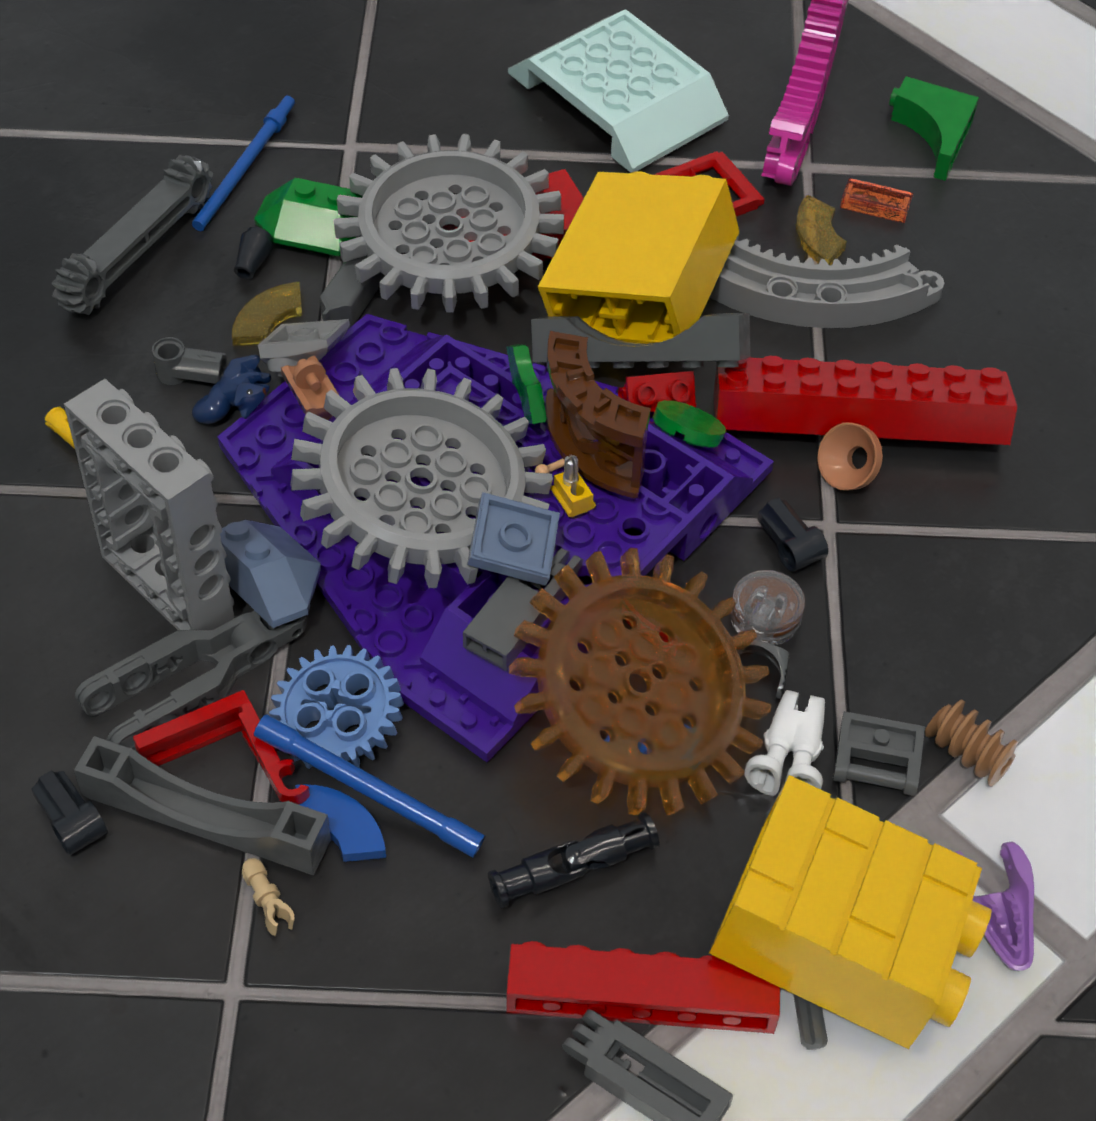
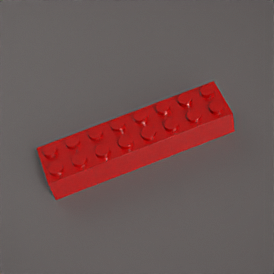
[714,356,1018,445]

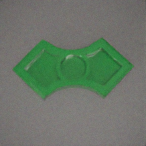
[506,344,547,424]

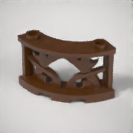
[545,331,651,498]

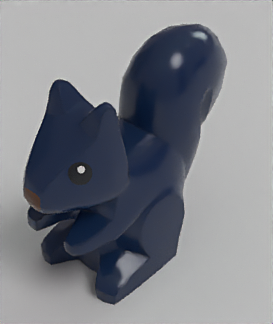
[192,355,271,424]

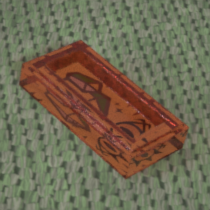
[840,178,913,223]

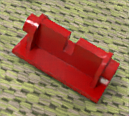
[618,371,696,412]

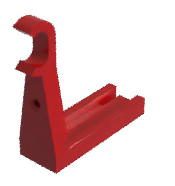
[133,690,310,804]

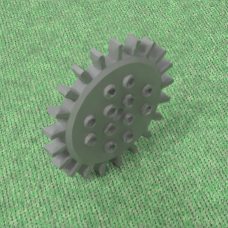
[334,134,564,313]
[291,368,553,588]

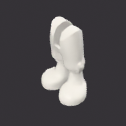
[745,690,825,796]

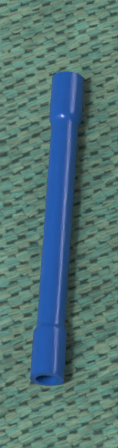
[254,714,486,858]

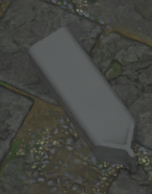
[320,256,385,329]

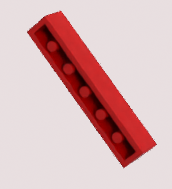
[506,941,780,1034]

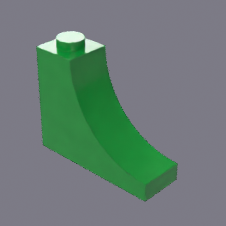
[889,76,979,181]

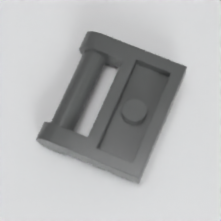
[833,711,925,796]

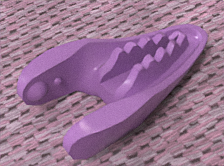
[953,841,1034,971]

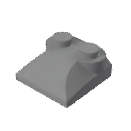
[258,319,350,376]

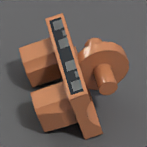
[281,355,339,420]

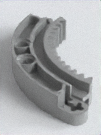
[709,234,944,328]

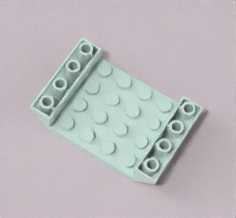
[508,9,729,173]

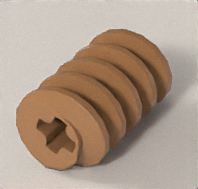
[925,699,1018,787]

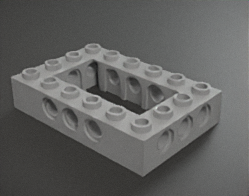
[64,379,235,630]

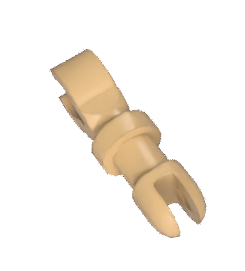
[242,858,295,936]

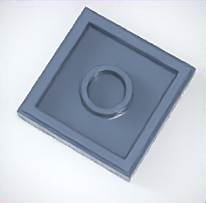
[467,492,560,586]

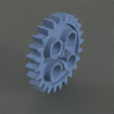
[269,645,404,769]

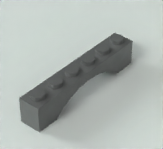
[531,313,750,369]
[74,736,331,875]

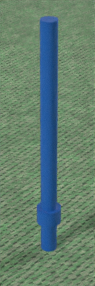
[192,96,295,231]

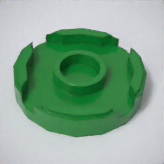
[652,400,726,448]

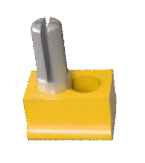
[550,455,596,517]

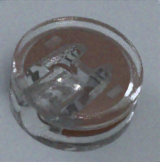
[730,570,805,645]

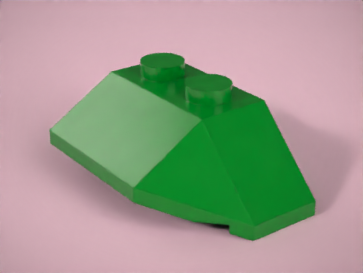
[254,178,363,256]

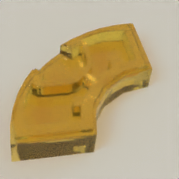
[796,194,847,265]
[232,282,302,346]

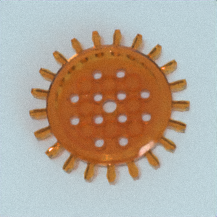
[509,548,771,815]

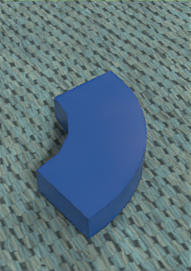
[295,784,386,862]

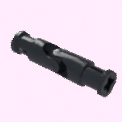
[488,812,660,909]

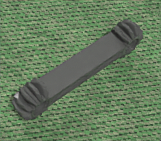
[51,155,214,315]

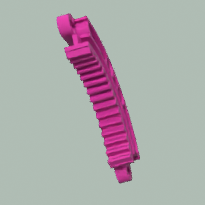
[761,0,848,186]

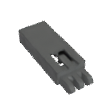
[463,545,583,671]
[562,1010,733,1121]

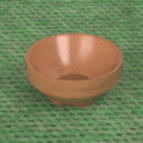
[817,422,883,491]

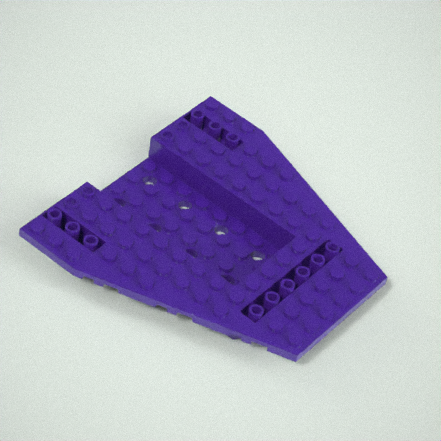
[217,314,774,762]

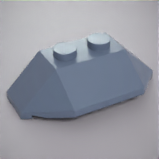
[220,520,321,628]

